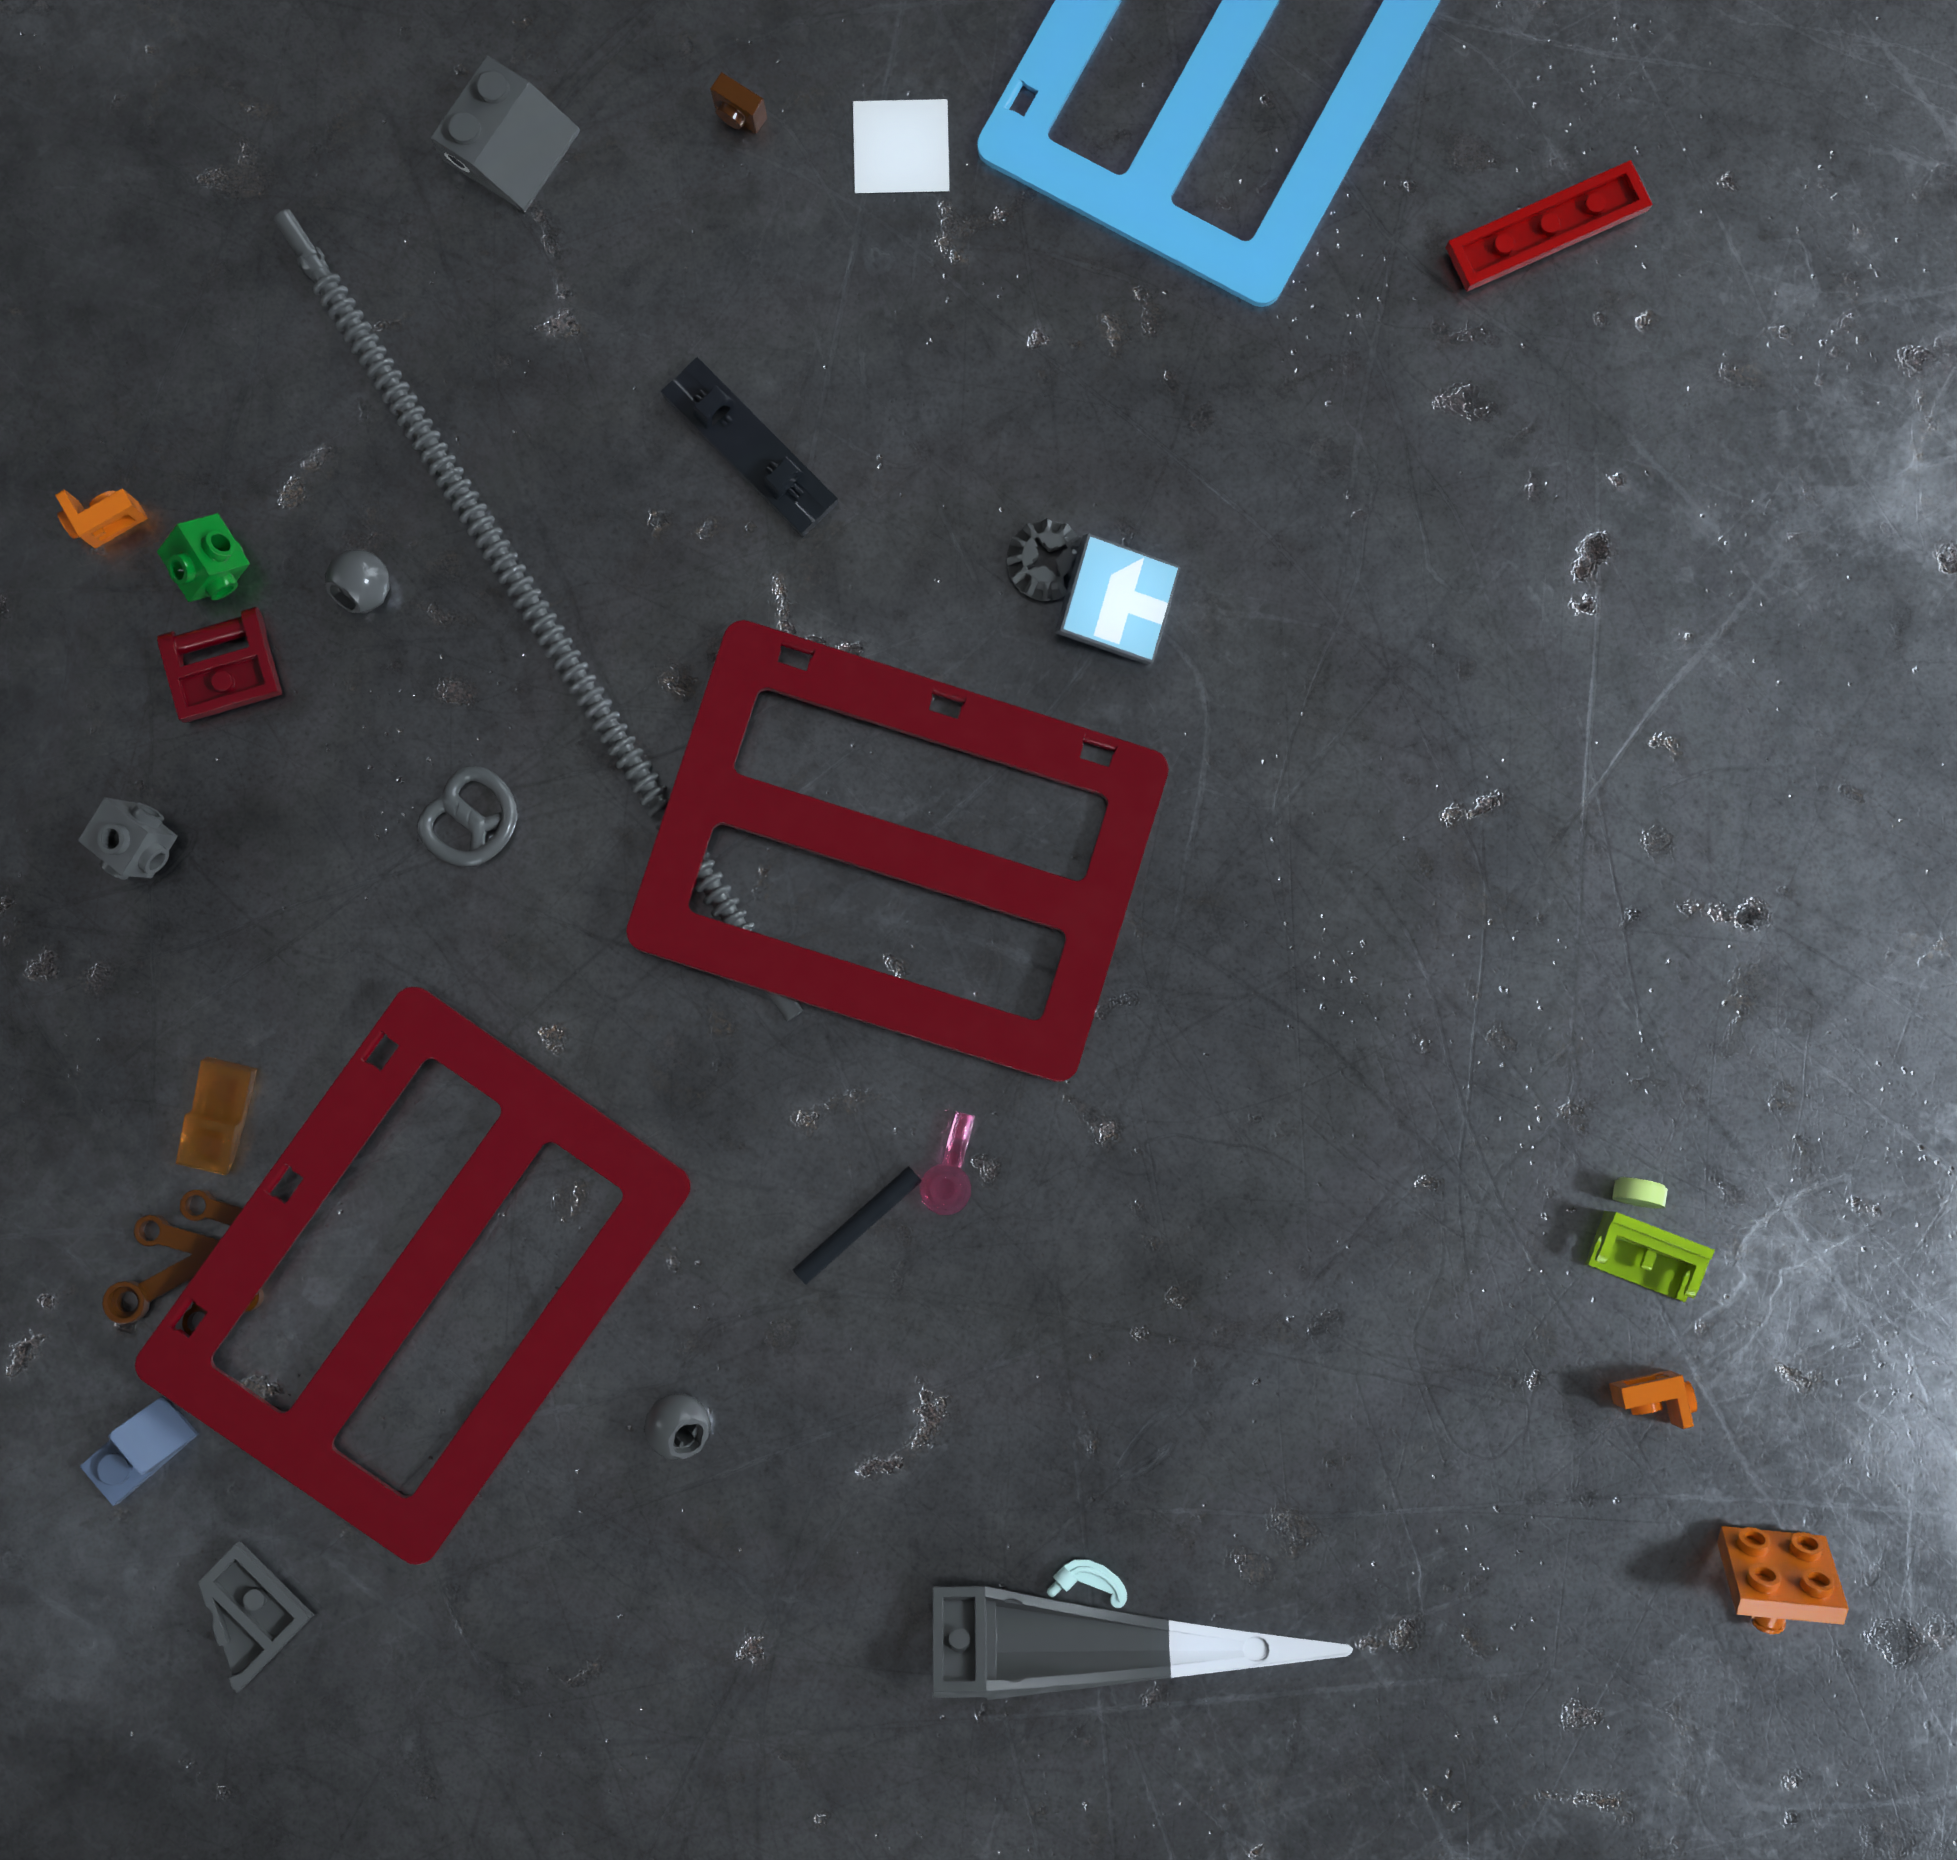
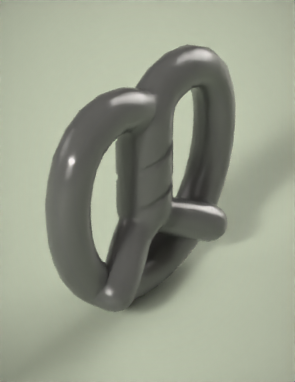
[417,766,519,867]

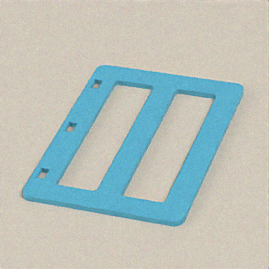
[977,0,1441,307]

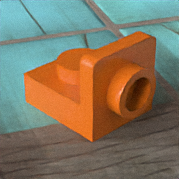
[55,488,148,549]
[1609,1370,1697,1429]

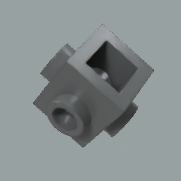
[78,798,178,880]

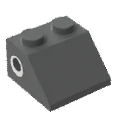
[430,55,580,212]

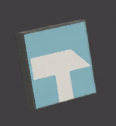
[1055,533,1180,665]

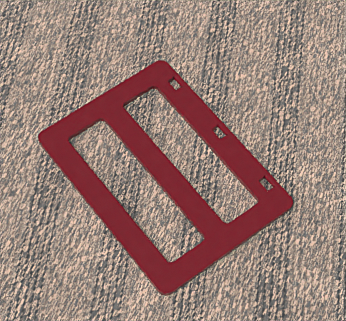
[626,620,1169,1082]
[135,987,691,1565]

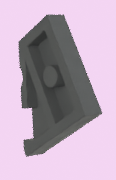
[198,1541,314,1693]

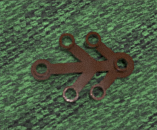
[102,1190,264,1335]

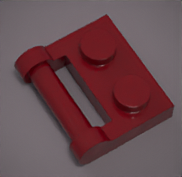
[157,607,283,723]

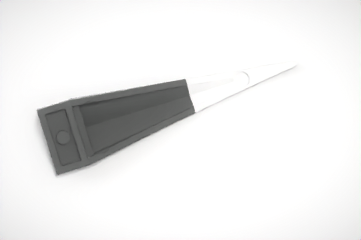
[933,1586,1353,1700]

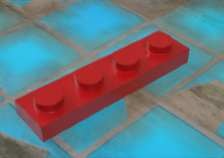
[1445,160,1653,292]

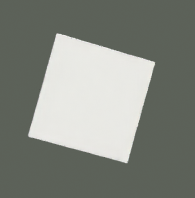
[853,99,949,193]

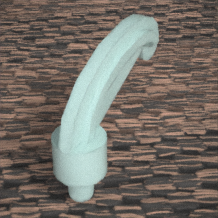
[1047,1559,1127,1608]

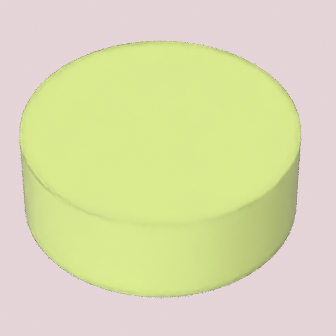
[1612,1177,1668,1209]

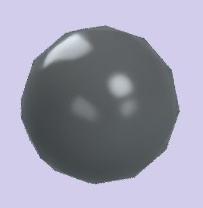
[325,550,390,613]
[644,1393,711,1461]

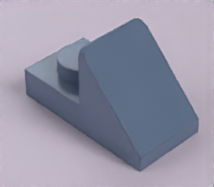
[80,1395,199,1506]

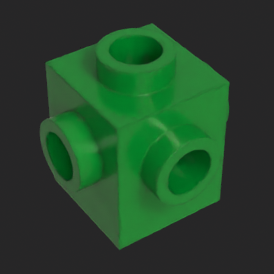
[157,513,250,602]

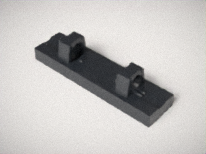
[661,357,839,538]

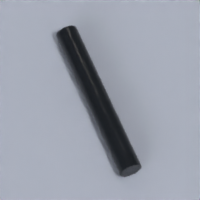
[792,1166,922,1285]

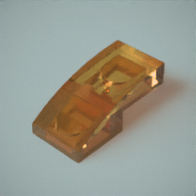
[176,1057,257,1176]

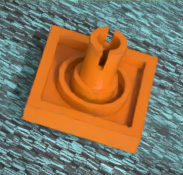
[1717,1526,1849,1634]

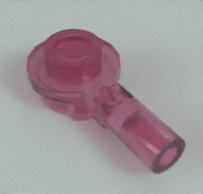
[920,1111,975,1215]

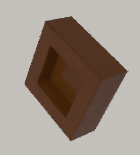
[710,72,767,134]

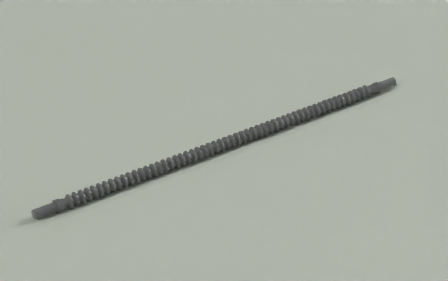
[274,209,803,1022]

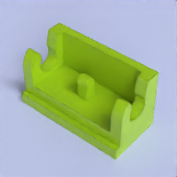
[1585,1211,1715,1302]

